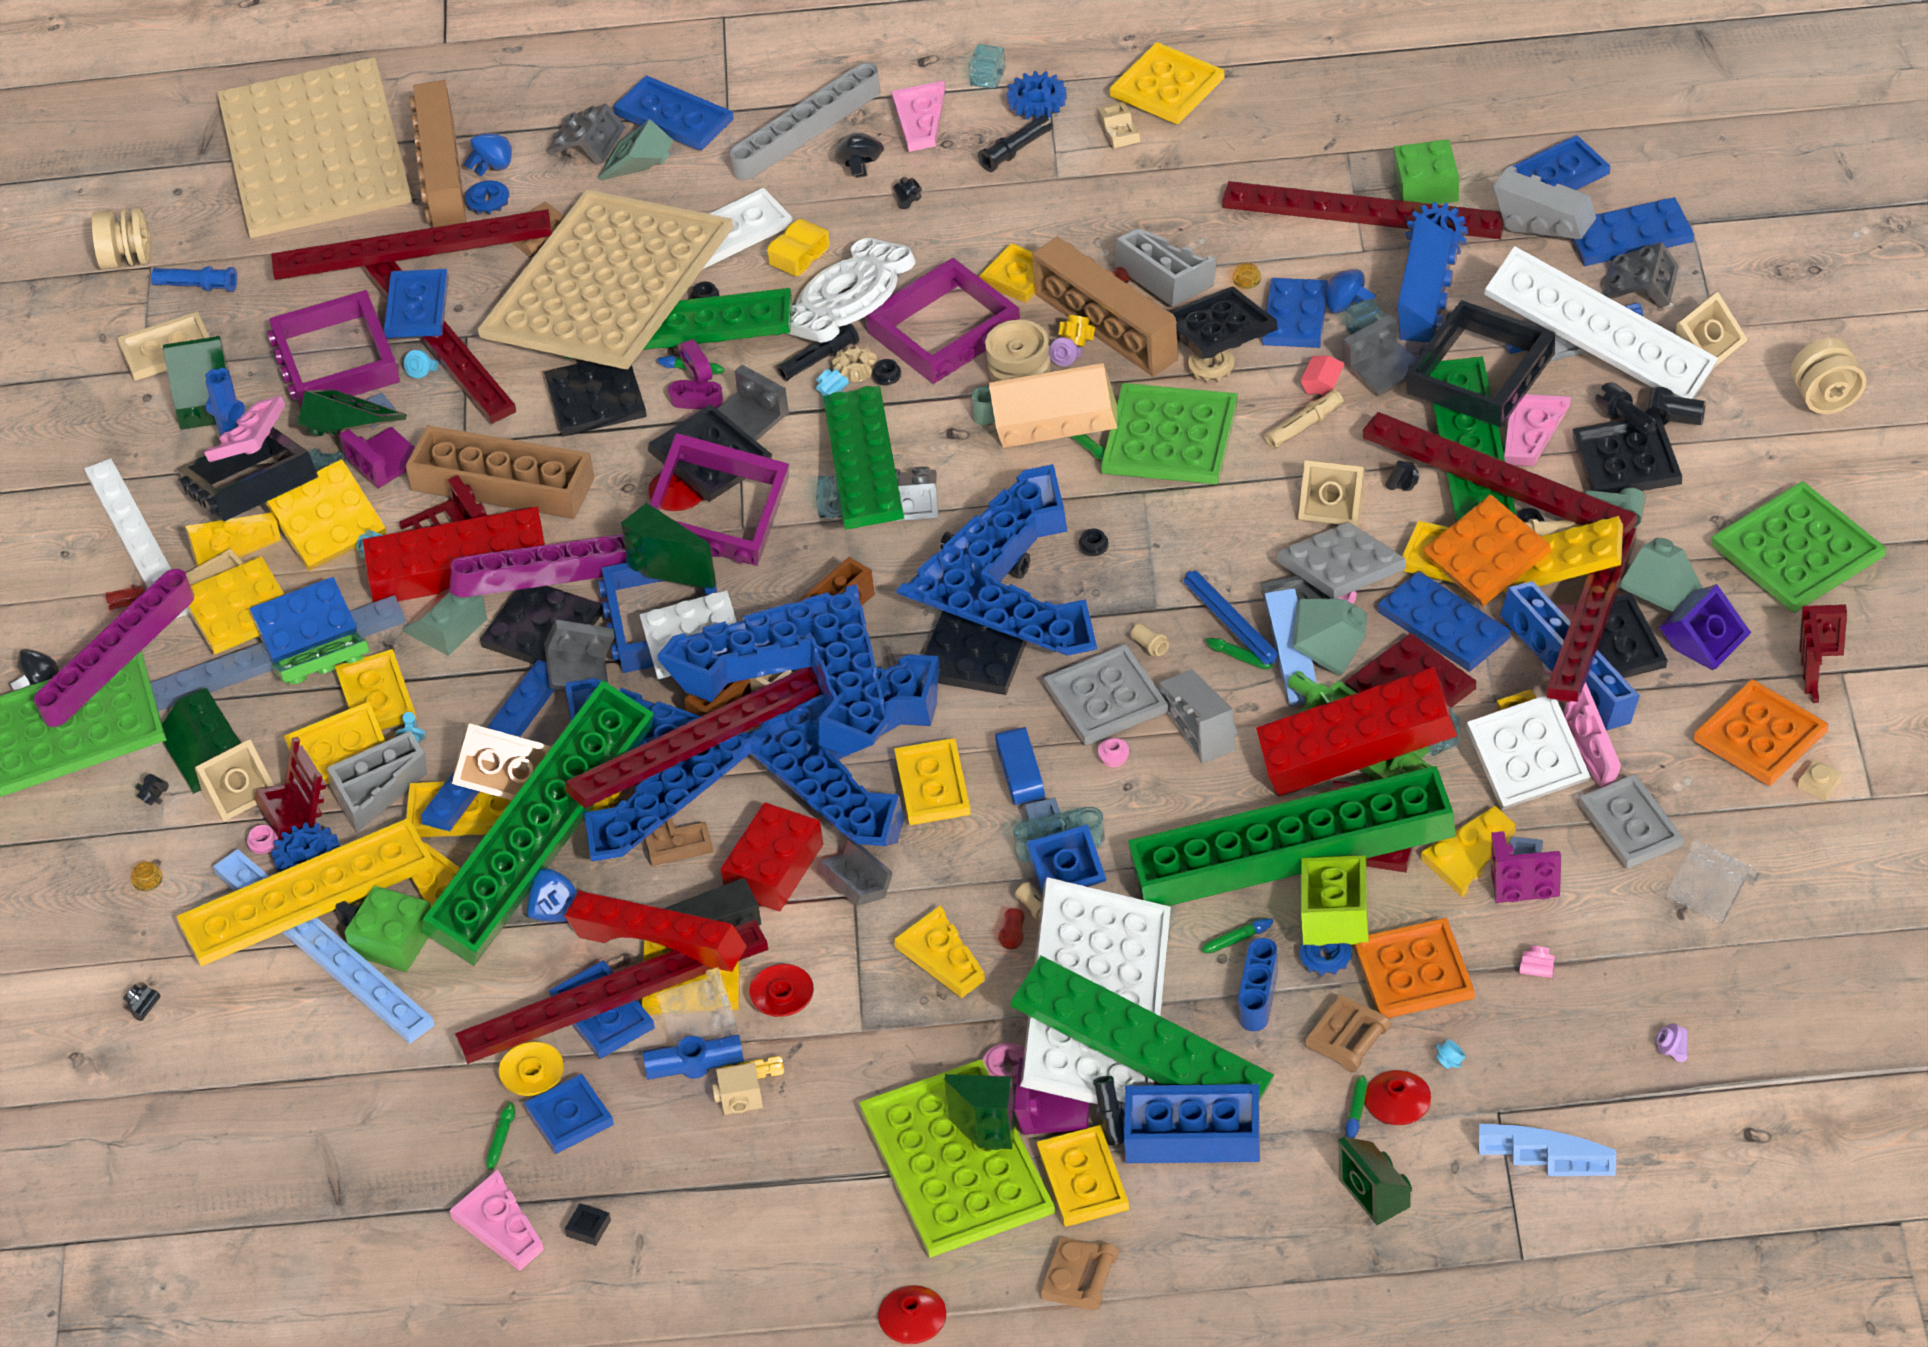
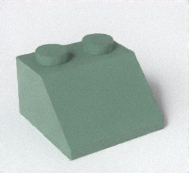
[403,588,487,656]

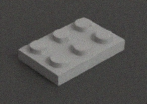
[1580,774,1683,869]

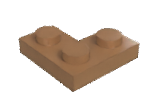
[645,817,713,866]

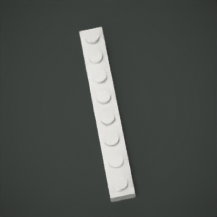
[84,458,190,619]

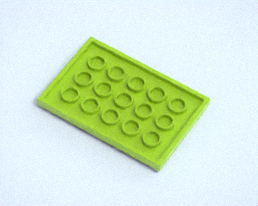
[859,1059,1055,1258]

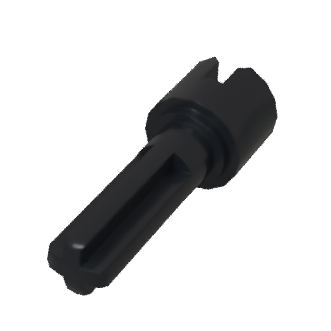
[1595,382,1657,435]

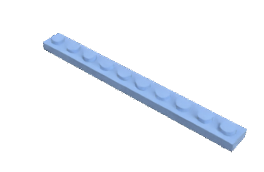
[213,849,435,1044]

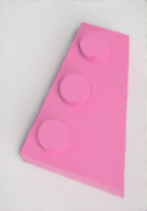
[891,80,945,152]
[1504,394,1571,466]
[204,395,285,462]
[1563,682,1621,788]
[449,1169,544,1271]

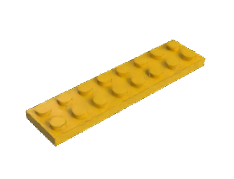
[176,818,435,966]

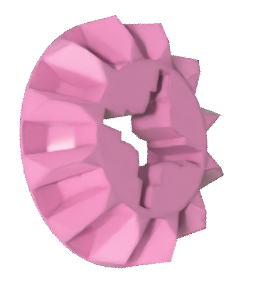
[983,1043,1025,1086]

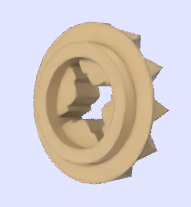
[832,345,878,382]
[1188,350,1235,383]

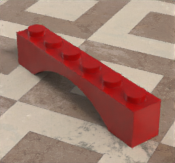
[564,891,747,972]

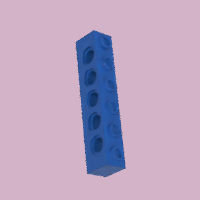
[1500,581,1640,731]

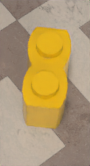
[767,218,830,277]

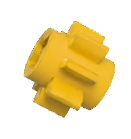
[1058,315,1095,347]

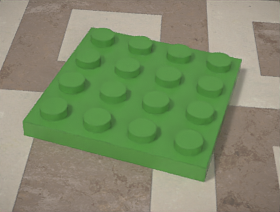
[1101,383,1238,484]
[1711,481,1886,613]

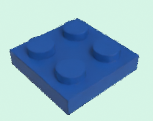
[524,1074,614,1154]

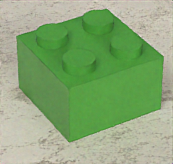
[1394,139,1459,204]
[344,885,431,973]

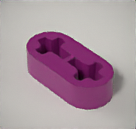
[678,339,712,384]
[668,380,723,409]

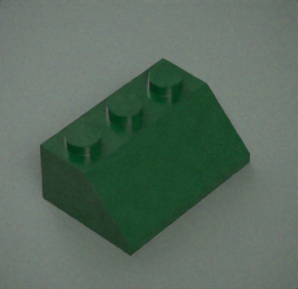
[162,687,241,794]

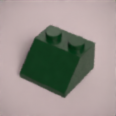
[944,1074,1016,1150]
[1338,1137,1412,1225]

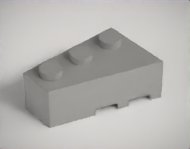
[1493,165,1596,239]
[1114,228,1217,307]
[1159,669,1238,764]
[327,731,427,834]

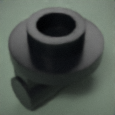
[893,177,922,209]
[1385,461,1419,491]
[135,774,169,806]
[336,901,363,926]
[123,983,161,1021]

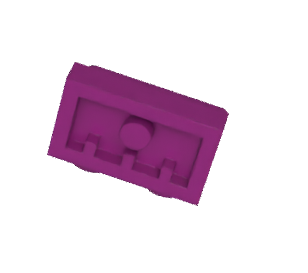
[339,427,415,489]
[1491,831,1561,903]
[1014,1058,1090,1135]

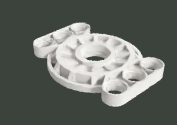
[786,238,916,342]

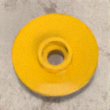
[499,1042,564,1096]

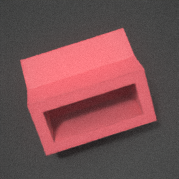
[1301,356,1345,396]

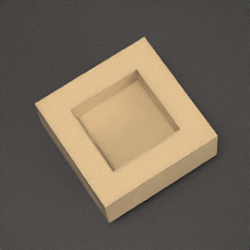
[1798,760,1843,801]

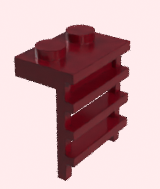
[399,475,487,530]
[1799,604,1847,703]
[255,737,327,839]

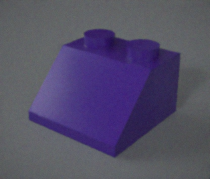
[1659,584,1751,670]

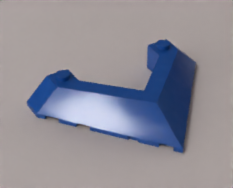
[896,464,1097,656]
[657,584,889,756]
[739,654,939,846]
[565,678,763,862]

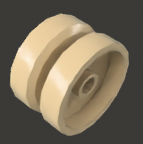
[985,319,1051,382]
[1790,338,1867,414]

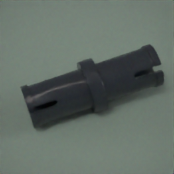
[1093,1076,1124,1146]

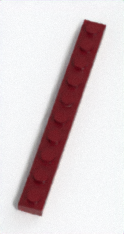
[1222,181,1505,240]
[271,209,552,280]
[360,261,517,424]
[1362,412,1637,540]
[1547,528,1637,702]
[565,666,822,809]
[455,919,769,1064]

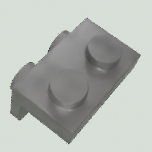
[817,840,892,906]

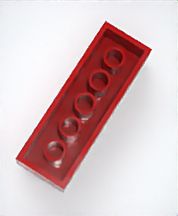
[362,506,545,602]
[1256,667,1457,797]

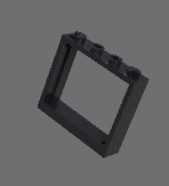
[1404,300,1555,428]
[177,427,318,522]

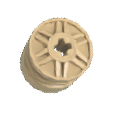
[92,206,151,270]

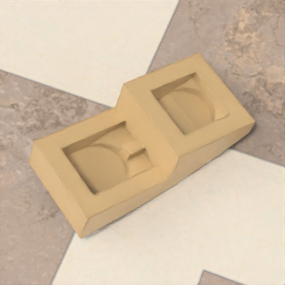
[1097,102,1140,148]

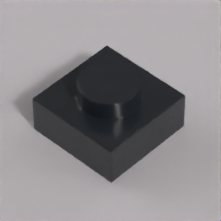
[565,1203,611,1246]

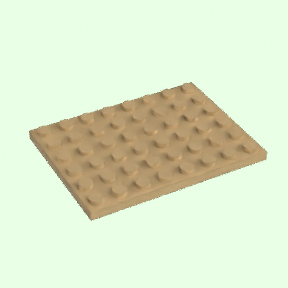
[217,57,412,238]
[478,189,734,370]

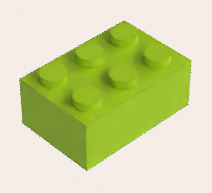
[1301,855,1369,946]

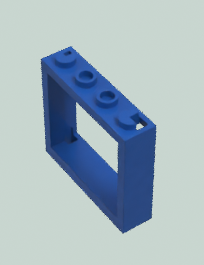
[598,563,718,673]

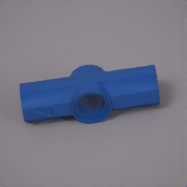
[205,368,245,437]
[643,1035,744,1080]

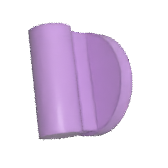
[1049,337,1083,366]
[1656,1023,1688,1062]

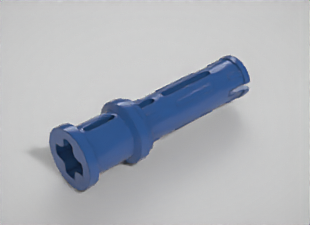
[151,266,237,292]

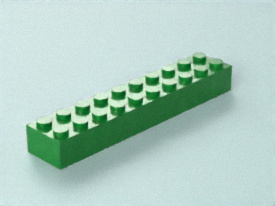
[422,680,654,966]
[1128,766,1456,906]

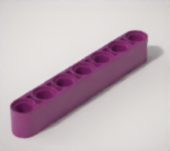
[449,534,627,597]
[34,569,194,727]

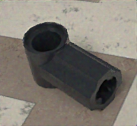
[1644,387,1706,426]

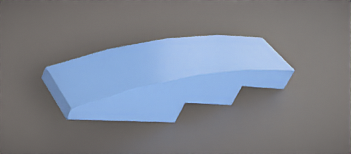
[1265,588,1317,707]
[1479,1124,1616,1176]

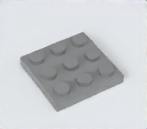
[1278,522,1406,599]
[1044,644,1168,746]

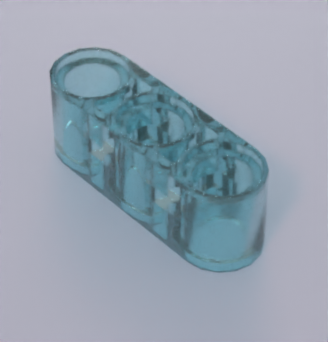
[1014,807,1105,863]

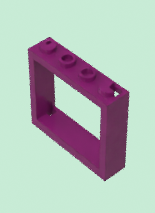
[866,258,1020,384]
[267,290,400,409]
[650,433,789,566]

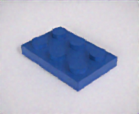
[1513,135,1610,190]
[384,269,449,338]
[1262,278,1328,348]
[250,577,357,664]
[549,960,655,1059]

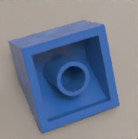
[1027,824,1106,894]

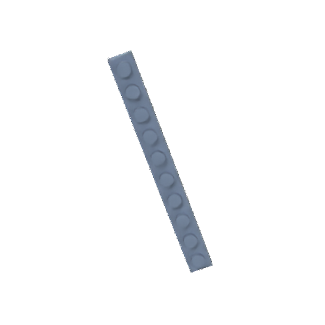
[151,595,406,711]

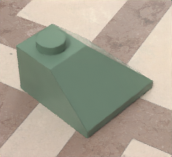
[598,119,674,180]
[1619,537,1702,612]
[1292,599,1367,676]

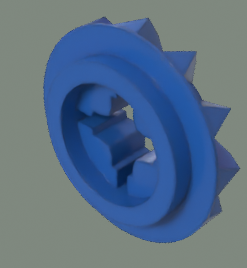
[465,180,510,215]
[1300,943,1352,977]

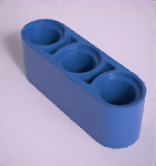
[995,727,1045,806]
[1238,938,1278,1031]

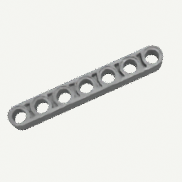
[730,63,880,180]

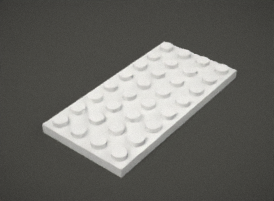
[1020,877,1171,1111]

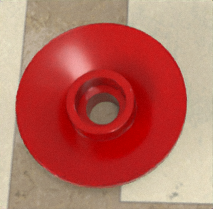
[648,472,704,511]
[749,964,814,1017]
[1365,1070,1431,1125]
[878,1285,946,1344]

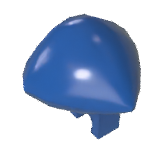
[464,133,512,176]
[1326,269,1376,313]
[528,869,577,922]

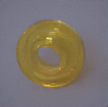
[1233,263,1261,289]
[131,862,163,891]

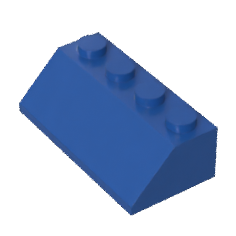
[1398,214,1457,343]
[1124,1084,1260,1164]

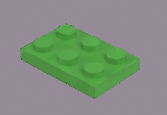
[271,632,370,685]

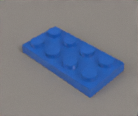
[613,75,734,151]
[1571,197,1694,267]
[1378,571,1510,672]

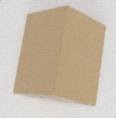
[1676,291,1748,367]
[1298,460,1365,526]
[195,739,274,822]

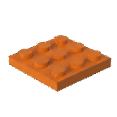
[1422,494,1552,607]
[1694,679,1828,786]
[1353,918,1475,1018]

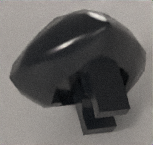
[834,133,884,178]
[9,649,59,691]

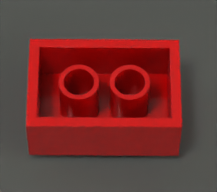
[720,802,824,912]

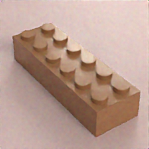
[409,80,467,227]
[1032,236,1178,377]
[406,425,595,519]

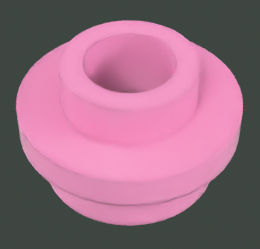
[1098,738,1129,767]
[247,825,279,854]

